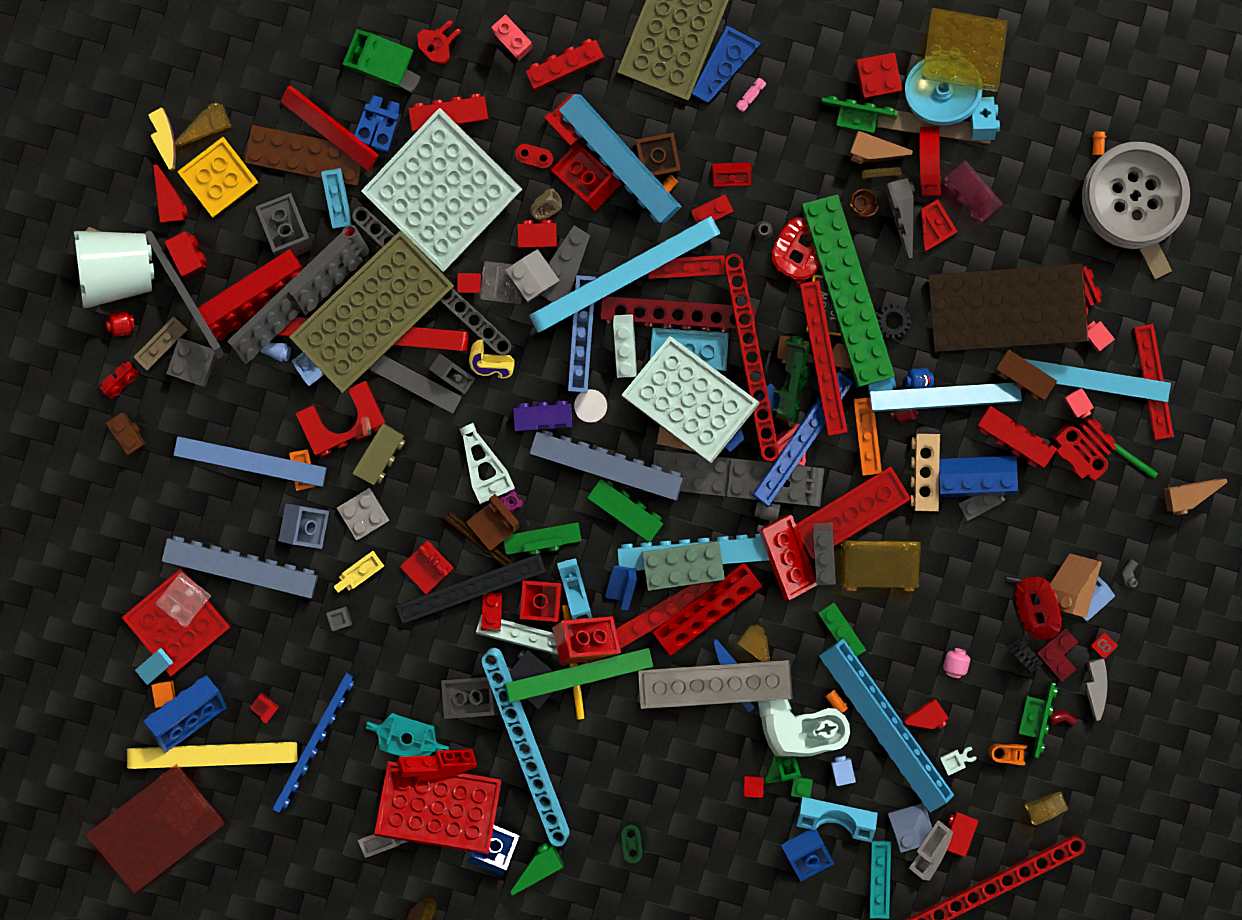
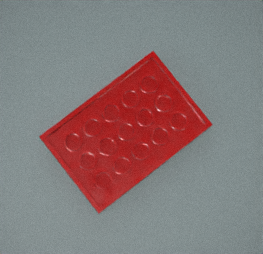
[374,761,501,855]

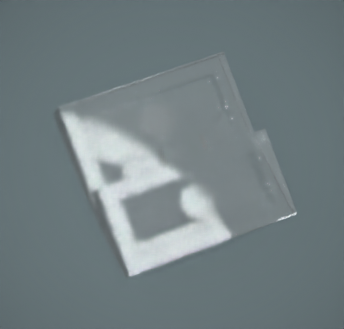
[479,261,522,304]
[156,572,211,628]

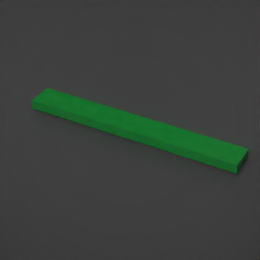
[504,648,653,702]

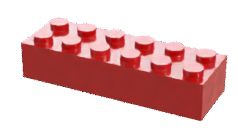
[198,249,304,341]

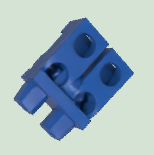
[354,95,400,153]

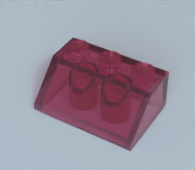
[944,160,1003,222]

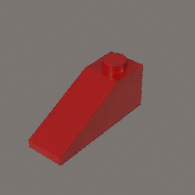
[153,165,188,224]

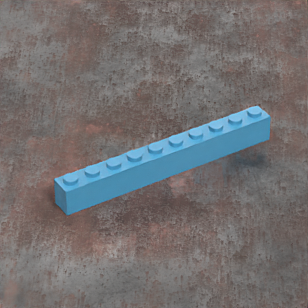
[819,639,954,812]

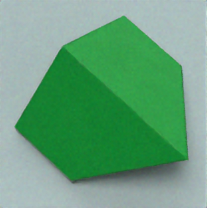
[764,754,801,784]

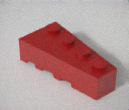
[976,406,1057,469]

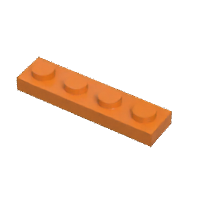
[853,397,882,475]

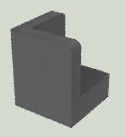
[396,69,421,94]
[326,606,352,631]

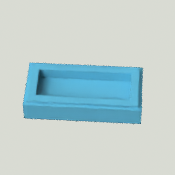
[135,648,173,685]

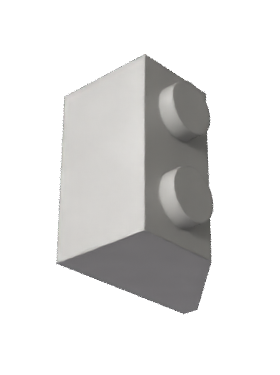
[506,249,560,303]

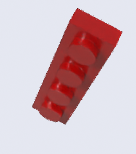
[648,255,725,279]

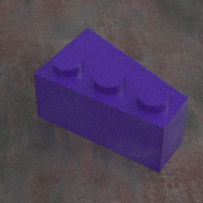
[513,401,573,431]

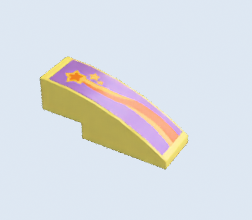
[148,108,176,171]

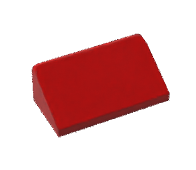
[712,163,751,187]

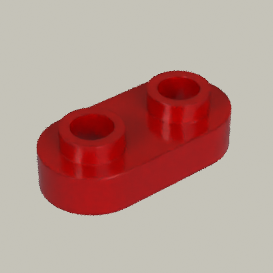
[515,144,553,169]

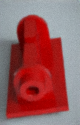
[100,361,139,399]

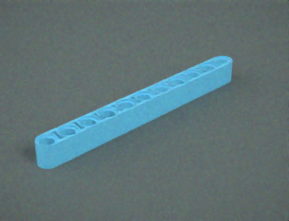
[529,216,720,332]
[482,648,570,846]

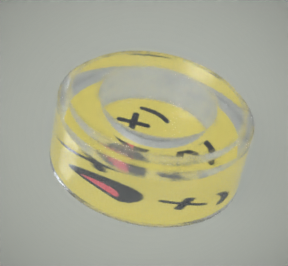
[361,416,371,436]

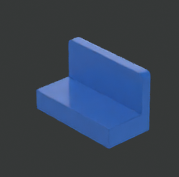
[605,565,637,610]

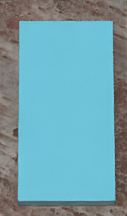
[650,328,729,371]

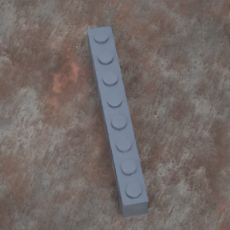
[530,429,684,500]
[162,536,318,598]

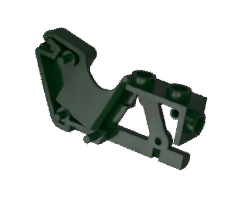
[773,336,810,429]

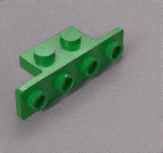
[821,96,898,134]
[504,523,581,555]
[1018,682,1057,758]

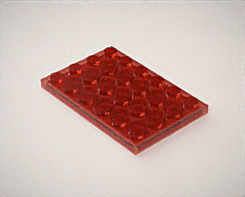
[86,764,225,894]

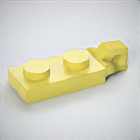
[334,551,384,593]

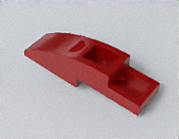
[397,749,477,781]

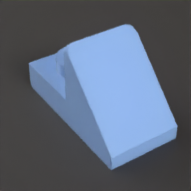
[291,352,324,386]

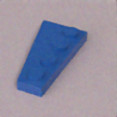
[692,26,761,103]

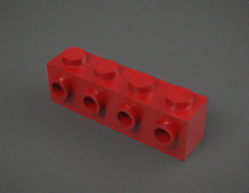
[526,39,604,91]

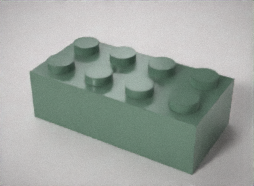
[642,541,725,591]

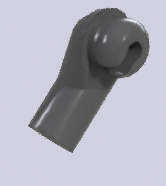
[1122,559,1138,588]

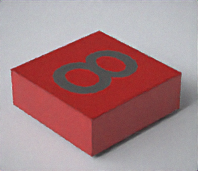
[1090,632,1118,659]

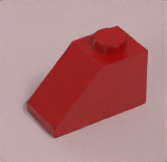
[903,698,949,729]

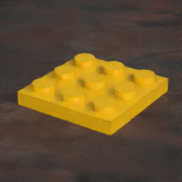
[177,137,259,218]

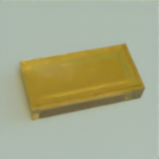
[861,167,902,179]

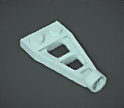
[459,423,515,504]

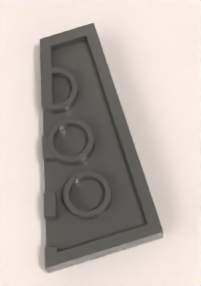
[540,225,590,302]

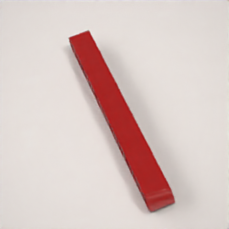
[724,254,779,461]
[277,317,469,351]
[905,836,1085,920]

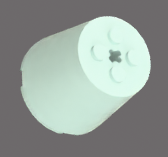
[74,231,154,308]

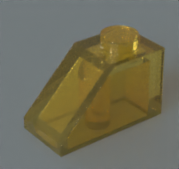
[737,624,770,662]
[1025,791,1068,825]

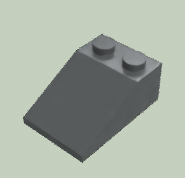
[256,193,314,258]
[441,676,504,719]

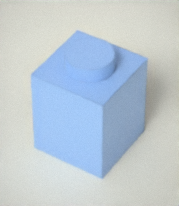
[831,756,856,786]

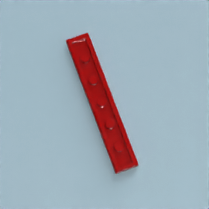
[280,86,379,171]
[1133,324,1174,440]

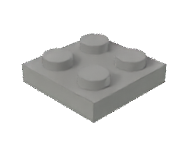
[337,488,390,541]

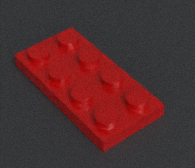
[758,514,817,601]

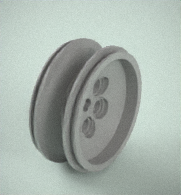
[1082,142,1190,249]

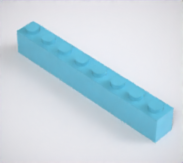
[618,534,769,571]

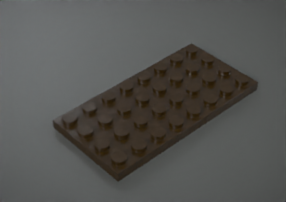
[929,263,1089,352]

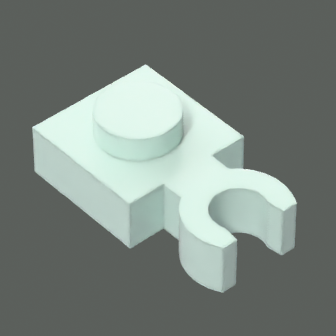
[940,747,977,776]

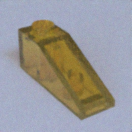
[175,102,232,147]

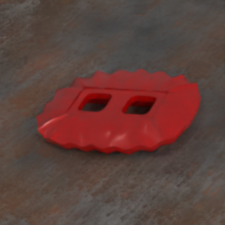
[771,217,820,281]
[1014,577,1062,640]

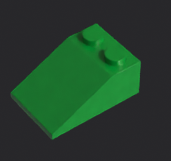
[510,842,563,895]

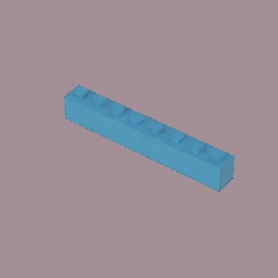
[559,94,682,223]

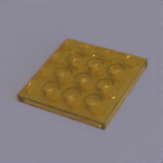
[921,8,1008,92]

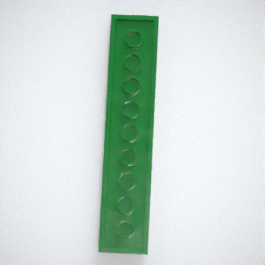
[801,194,895,388]

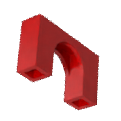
[296,381,386,457]

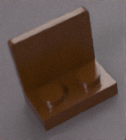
[467,494,520,551]

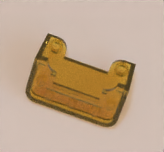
[841,540,921,591]

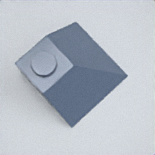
[888,803,932,853]

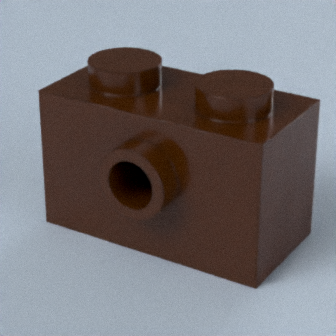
[106,413,146,455]

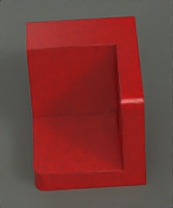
[457,273,481,294]
[250,693,279,723]

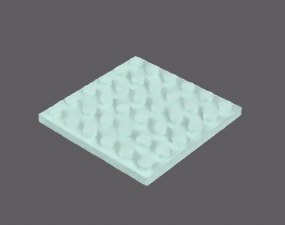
[362,108,523,272]

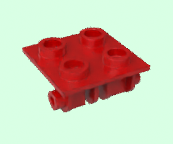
[400,540,454,594]

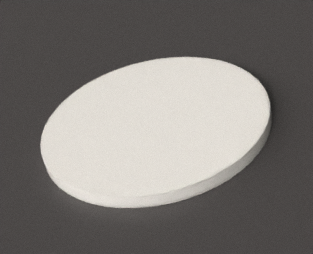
[574,389,607,422]

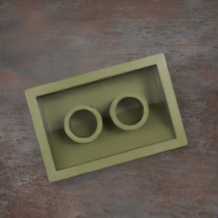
[353,424,405,485]

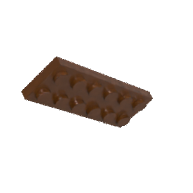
[244,125,362,186]

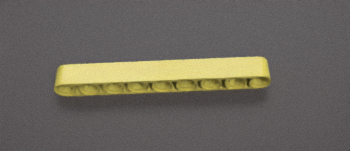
[126,742,298,769]

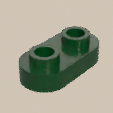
[621,824,642,863]

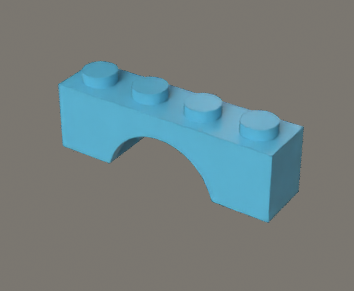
[797,797,877,842]

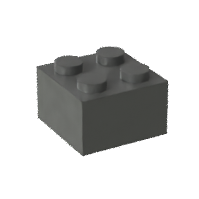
[166,337,216,387]

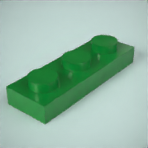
[818,602,866,657]

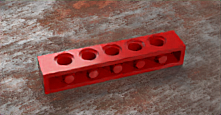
[653,563,762,656]

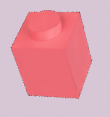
[1088,321,1115,352]
[1063,388,1094,419]

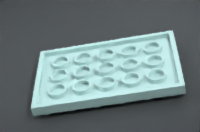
[622,336,759,463]

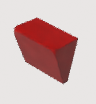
[743,776,764,798]

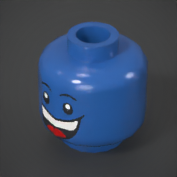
[904,368,934,389]

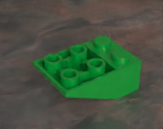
[342,29,414,86]

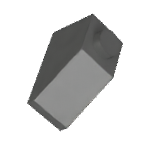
[429,354,475,394]

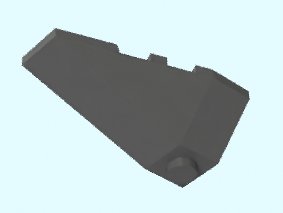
[884,178,915,259]

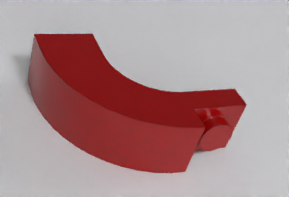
[920,126,941,196]

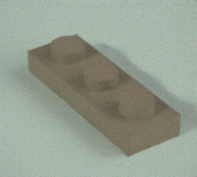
[134,316,188,371]

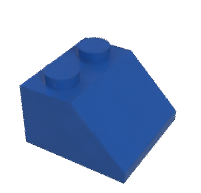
[467,825,519,875]
[781,829,834,882]

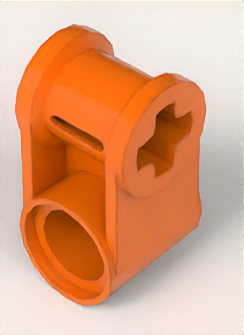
[988,744,1027,765]

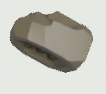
[530,188,562,220]

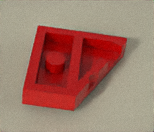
[921,199,958,251]

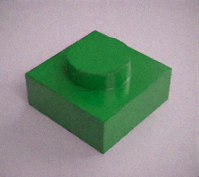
[791,777,813,798]

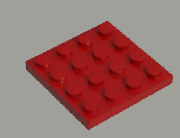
[122,568,230,676]

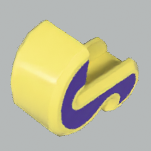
[469,339,515,379]

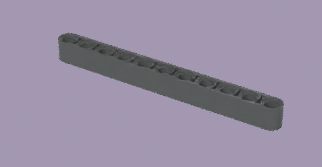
[352,207,512,355]

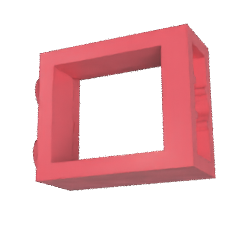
[491,14,533,61]

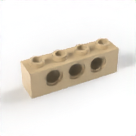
[910,434,940,511]

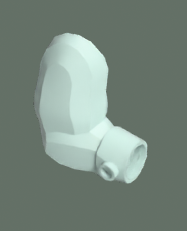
[758,699,850,757]

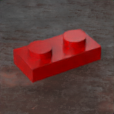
[691,194,734,223]
[482,593,502,631]

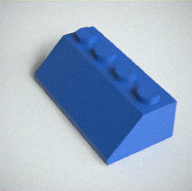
[940,456,1018,497]
[144,675,227,753]

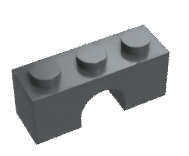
[813,522,836,585]

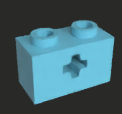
[970,97,1000,140]

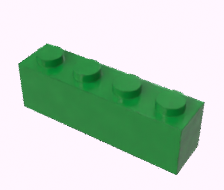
[587,478,663,542]

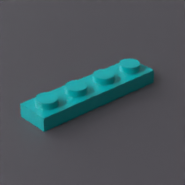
[869,841,891,919]

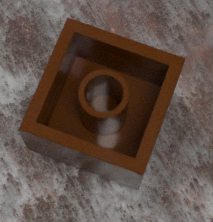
[635,133,681,177]

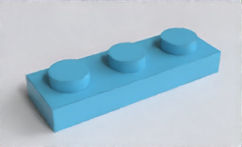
[321,168,352,228]

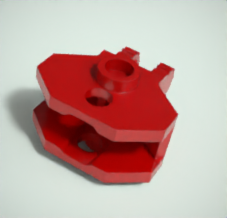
[417,20,461,64]

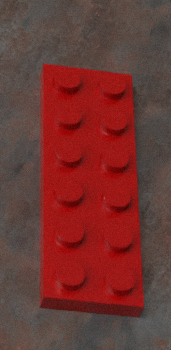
[796,466,911,559]

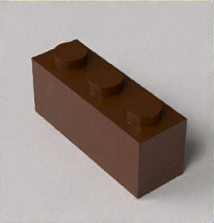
[996,349,1057,401]

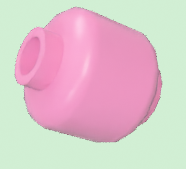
[943,648,971,678]

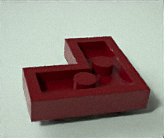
[1036,628,1078,682]

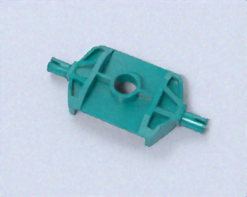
[366,713,449,757]

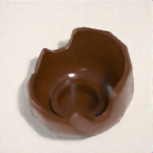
[849,189,879,218]

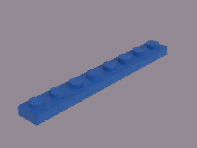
[751,371,853,506]
[273,672,354,812]

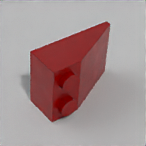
[551,142,621,211]
[552,616,621,665]

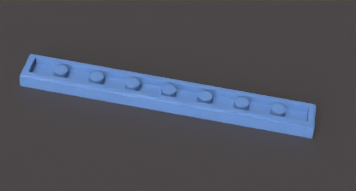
[174,437,327,487]

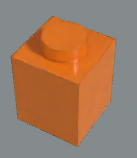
[151,681,176,708]

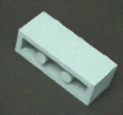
[613,315,637,378]

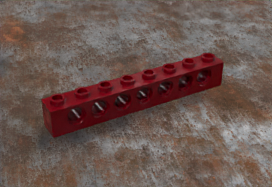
[601,296,756,333]

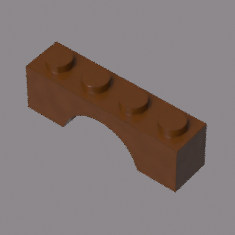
[776,335,851,372]

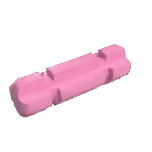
[736,78,766,112]

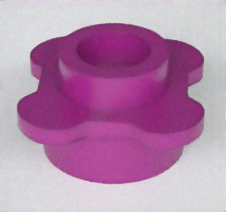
[500,491,523,513]

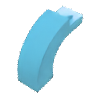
[557,558,592,620]

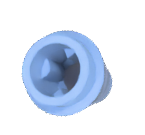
[261,342,291,362]

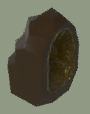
[406,897,437,920]

